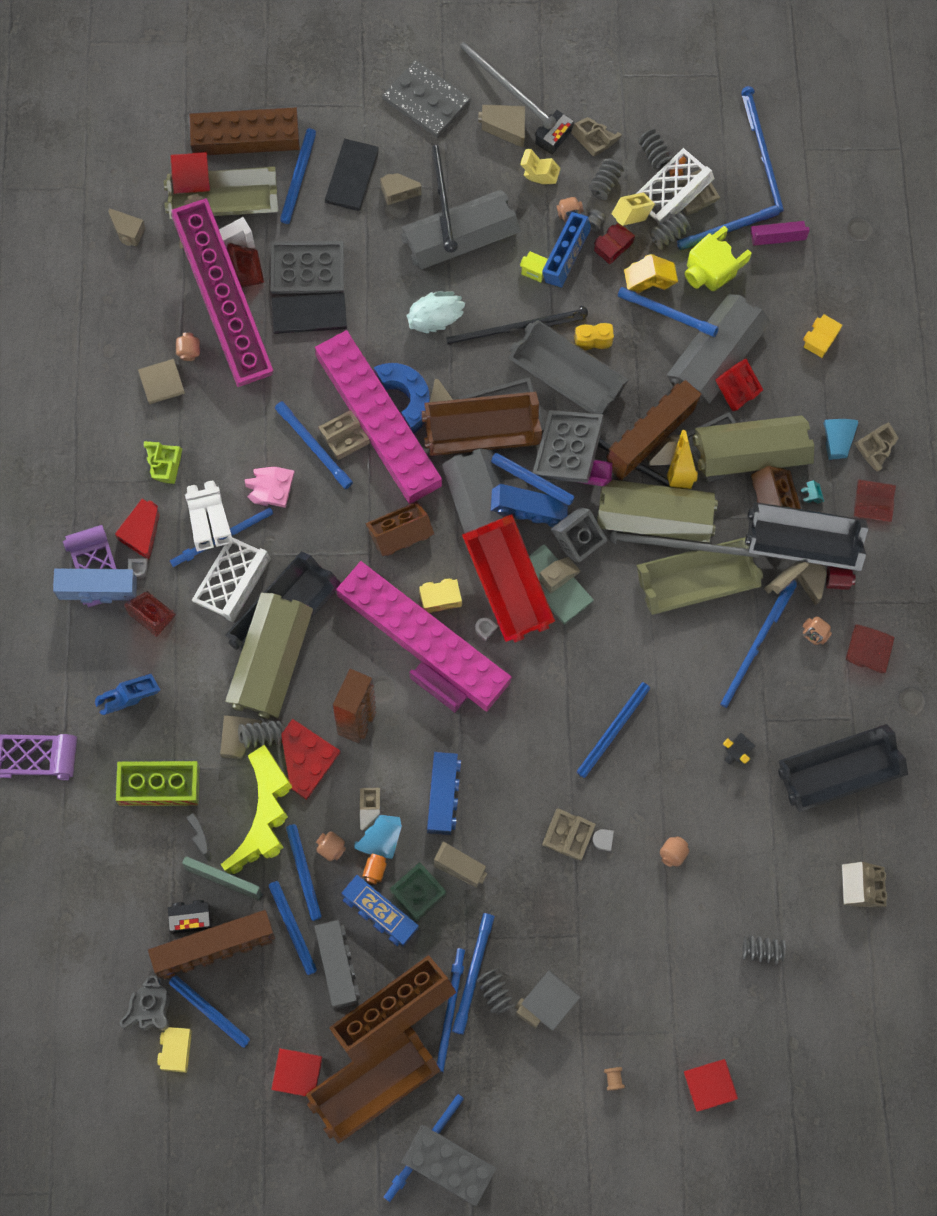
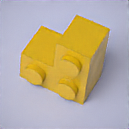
[624,254,678,293]

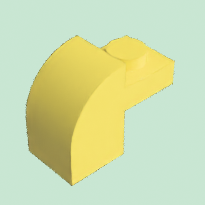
[521,149,561,184]

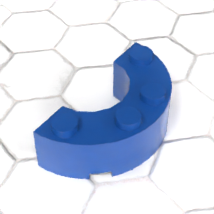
[374,363,430,434]

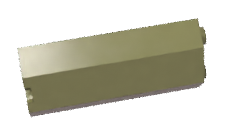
[164,167,278,219]
[692,415,814,477]
[597,480,718,543]
[637,537,763,615]
[225,593,313,720]

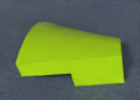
[144,441,182,484]

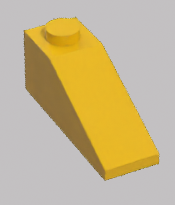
[667,430,698,489]

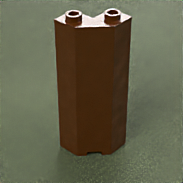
[421,392,542,456]
[306,1027,441,1144]

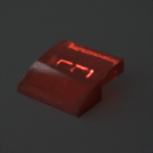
[854,480,896,522]
[845,625,895,673]

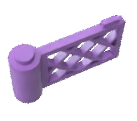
[63,525,117,608]
[0,734,77,780]

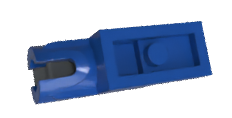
[95,674,160,715]

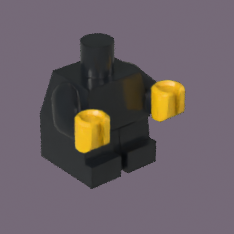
[723,732,756,765]

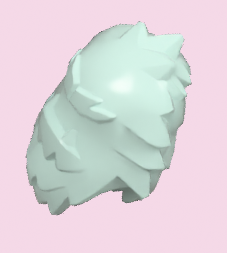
[406,291,465,333]

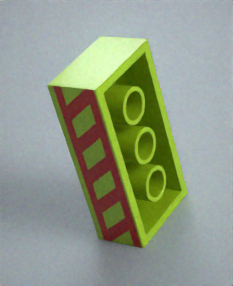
[116,761,200,806]

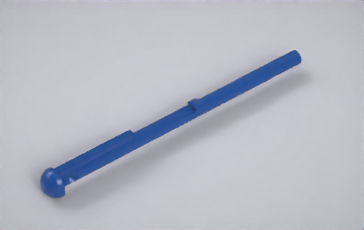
[741,86,784,213]
[720,580,797,708]

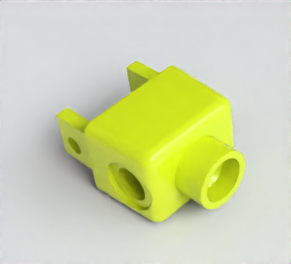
[684,226,752,291]

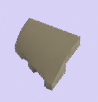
[571,117,622,157]
[854,422,898,472]
[220,716,263,759]

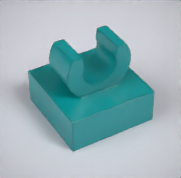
[801,480,824,504]

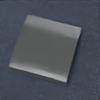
[186,813,211,861]
[521,970,581,1031]

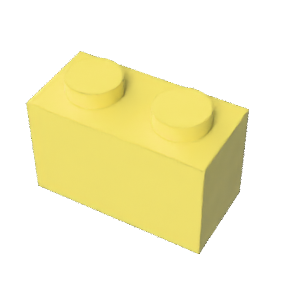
[611,192,655,226]
[419,578,462,613]
[157,1027,192,1073]

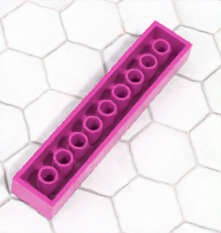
[171,198,273,387]
[315,330,442,504]
[336,561,511,712]

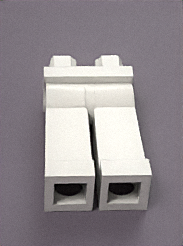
[219,217,255,255]
[185,481,233,551]

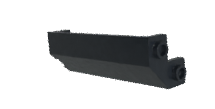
[745,502,869,571]
[225,551,341,652]
[778,724,908,812]

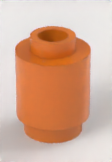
[362,854,387,885]

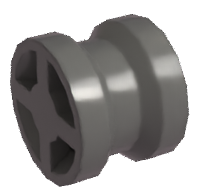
[588,209,606,232]

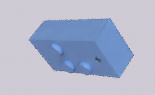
[53,569,137,603]

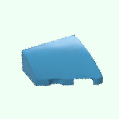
[824,419,858,460]
[354,815,402,859]

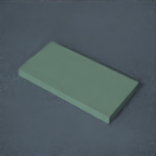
[529,544,594,625]
[182,856,262,901]

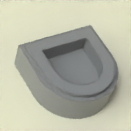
[128,558,148,579]
[475,618,498,642]
[592,829,614,852]

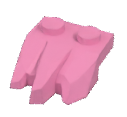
[245,467,295,508]

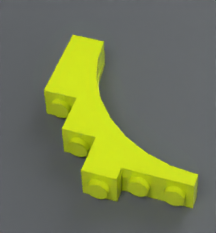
[221,745,292,874]

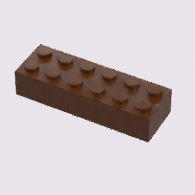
[189,107,300,155]
[606,380,702,481]
[333,669,377,744]
[148,910,276,980]
[329,955,456,1066]

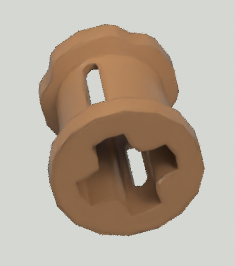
[604,1067,625,1091]

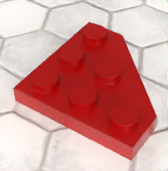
[281,719,341,800]

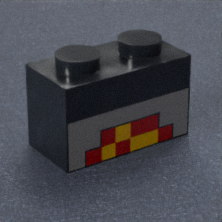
[535,110,574,155]
[167,900,212,934]

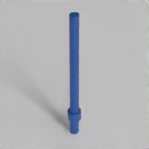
[170,508,273,567]
[437,948,465,1072]
[383,1094,464,1202]

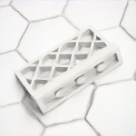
[636,148,715,225]
[192,538,271,622]

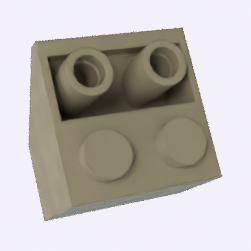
[842,862,887,907]

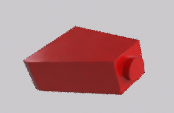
[115,499,160,560]

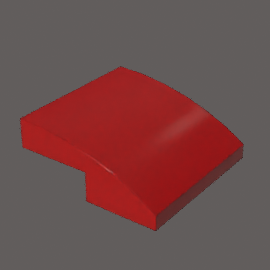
[170,152,210,194]
[715,359,763,411]
[271,1048,322,1097]
[684,1059,738,1112]

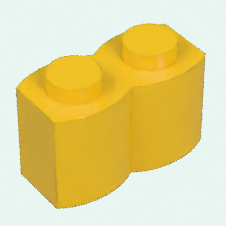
[803,314,843,358]
[574,323,614,351]

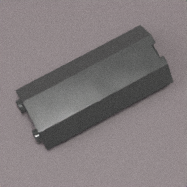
[400,190,521,270]
[667,294,771,404]
[508,320,629,416]
[442,449,527,550]

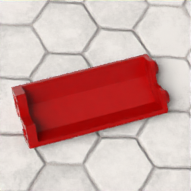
[462,514,555,643]

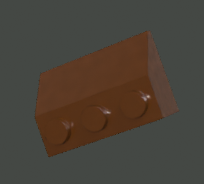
[751,466,801,509]
[365,501,434,556]

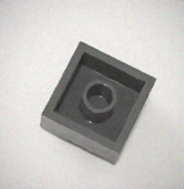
[551,507,607,563]

